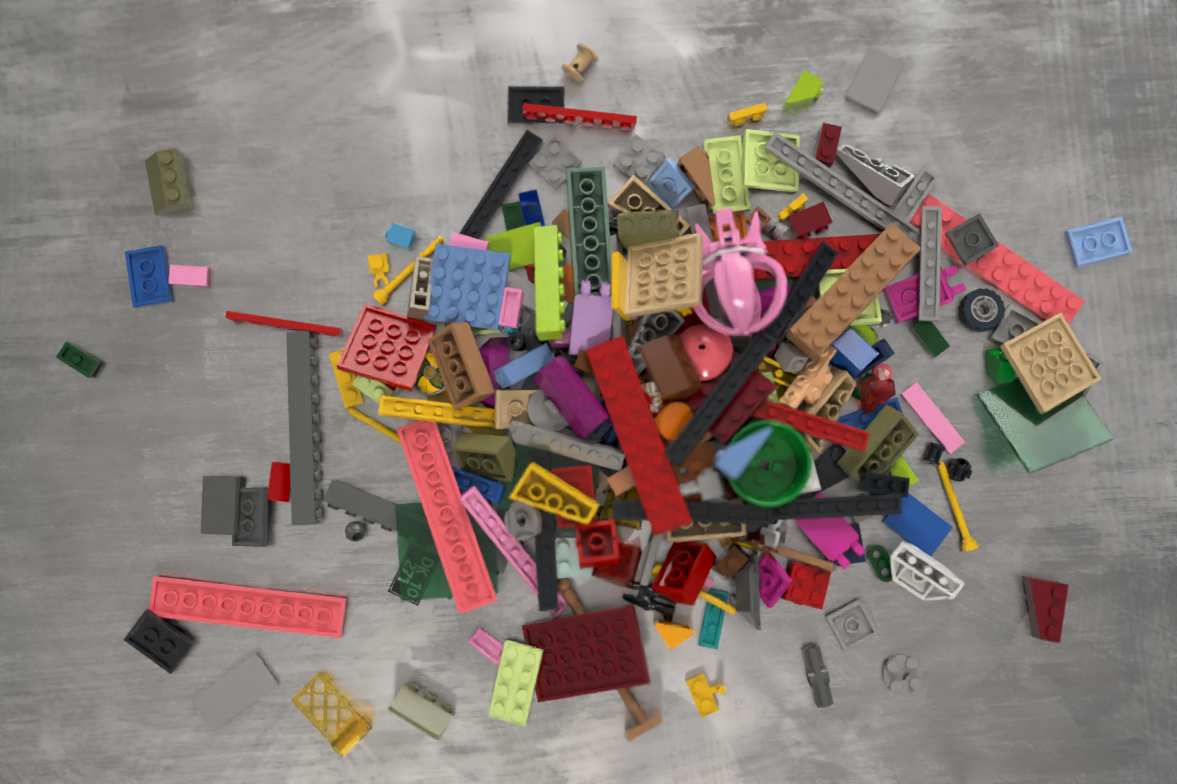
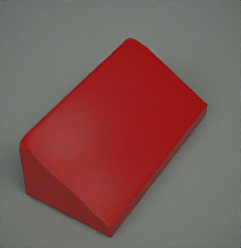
[268,462,291,502]

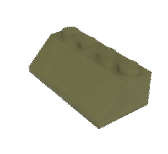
[837,405,919,484]

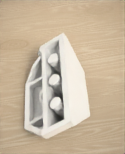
[890,541,965,601]

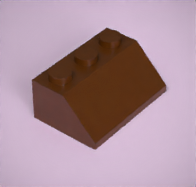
[638,335,703,400]

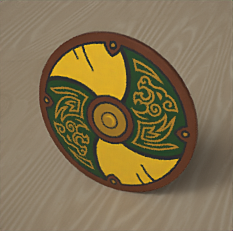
[732,533,778,553]

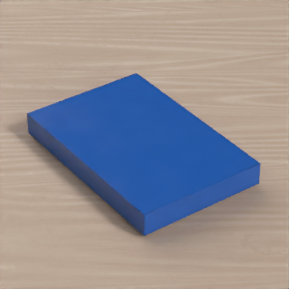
[125,245,173,308]
[882,493,953,556]

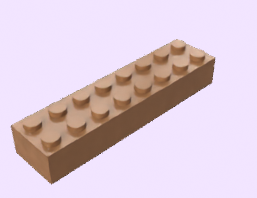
[786,223,921,362]

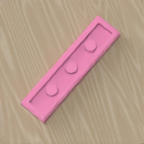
[900,382,965,454]

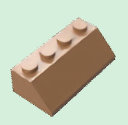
[428,322,495,410]

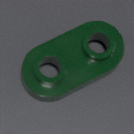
[866,545,892,582]

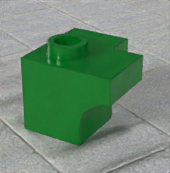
[985,349,1016,383]

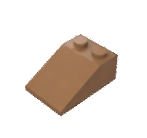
[677,146,715,214]

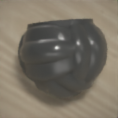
[345,521,366,542]

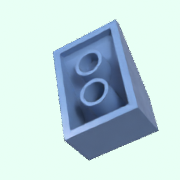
[713,428,772,480]

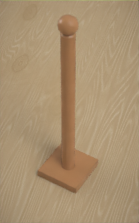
[557,578,663,741]

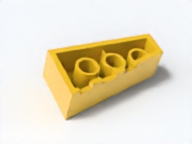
[510,462,600,524]

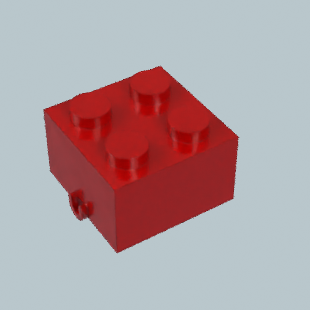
[574,520,619,569]
[780,560,832,610]

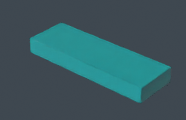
[698,588,729,650]

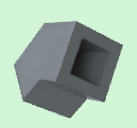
[524,313,537,336]

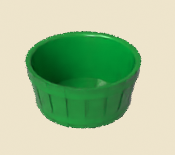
[728,420,812,507]

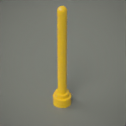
[372,237,444,305]
[347,407,402,444]
[937,461,979,552]
[651,561,737,615]

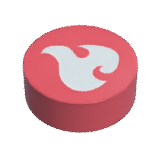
[872,363,892,383]

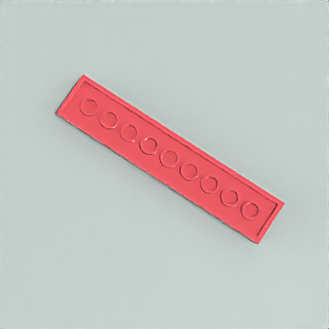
[909,193,1085,325]
[396,420,497,614]
[149,576,347,638]

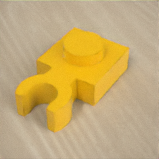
[777,193,808,222]
[368,253,390,288]

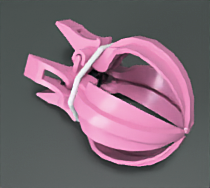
[694,207,787,336]

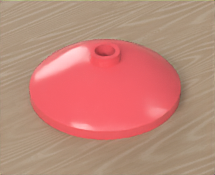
[679,324,733,381]

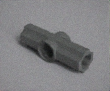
[802,645,834,708]

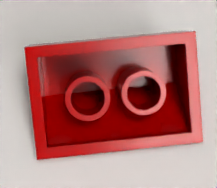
[652,541,717,606]

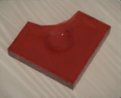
[859,375,896,414]

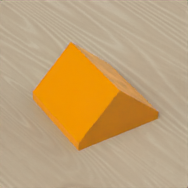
[653,619,695,650]

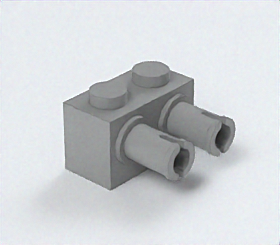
[680,467,726,500]

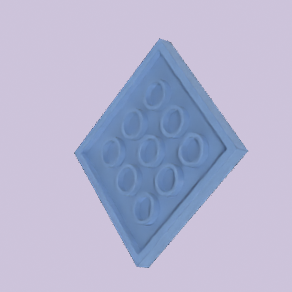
[424,244,511,331]

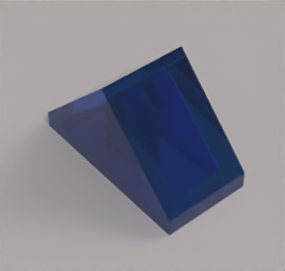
[518,189,545,227]

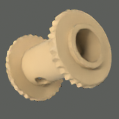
[561,43,599,83]

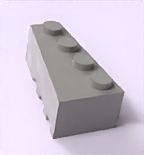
[507,271,573,328]

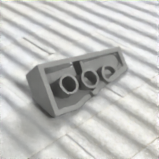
[836,144,915,206]
[629,310,685,375]

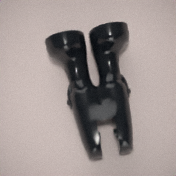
[622,581,677,623]

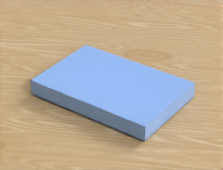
[1065,216,1133,268]

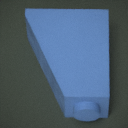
[493,343,554,389]

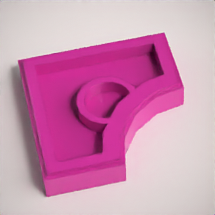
[758,552,792,608]

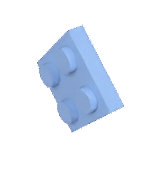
[645,158,695,210]

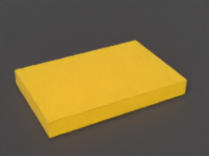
[611,252,632,321]

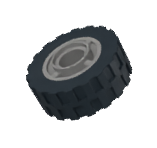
[958,288,1005,332]

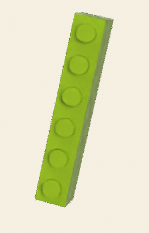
[534,225,566,341]

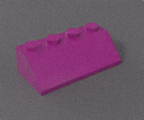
[534,355,610,439]

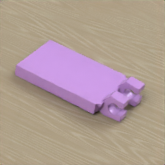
[569,281,613,355]

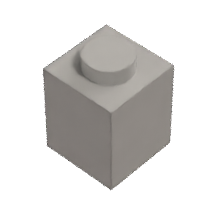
[774,342,809,372]

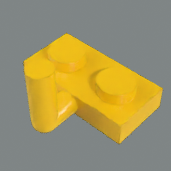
[685,673,726,718]

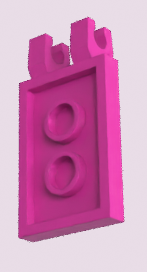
[884,265,966,323]
[794,491,866,569]

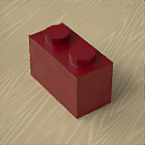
[813,122,842,168]
[786,201,833,240]

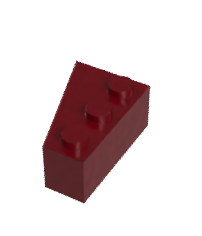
[1022,576,1069,643]

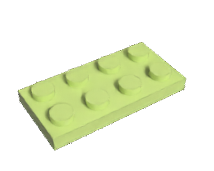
[703,135,751,215]
[488,640,544,726]

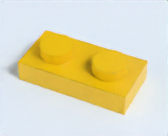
[727,103,767,126]

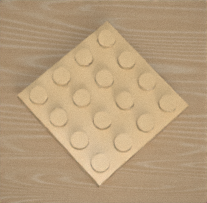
[624,233,703,318]
[1000,313,1101,414]

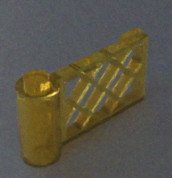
[291,672,373,757]

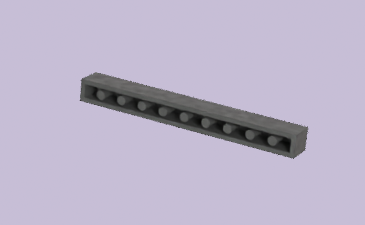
[286,331,322,525]
[323,480,509,575]

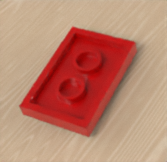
[552,465,597,528]

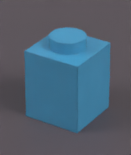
[385,223,417,251]

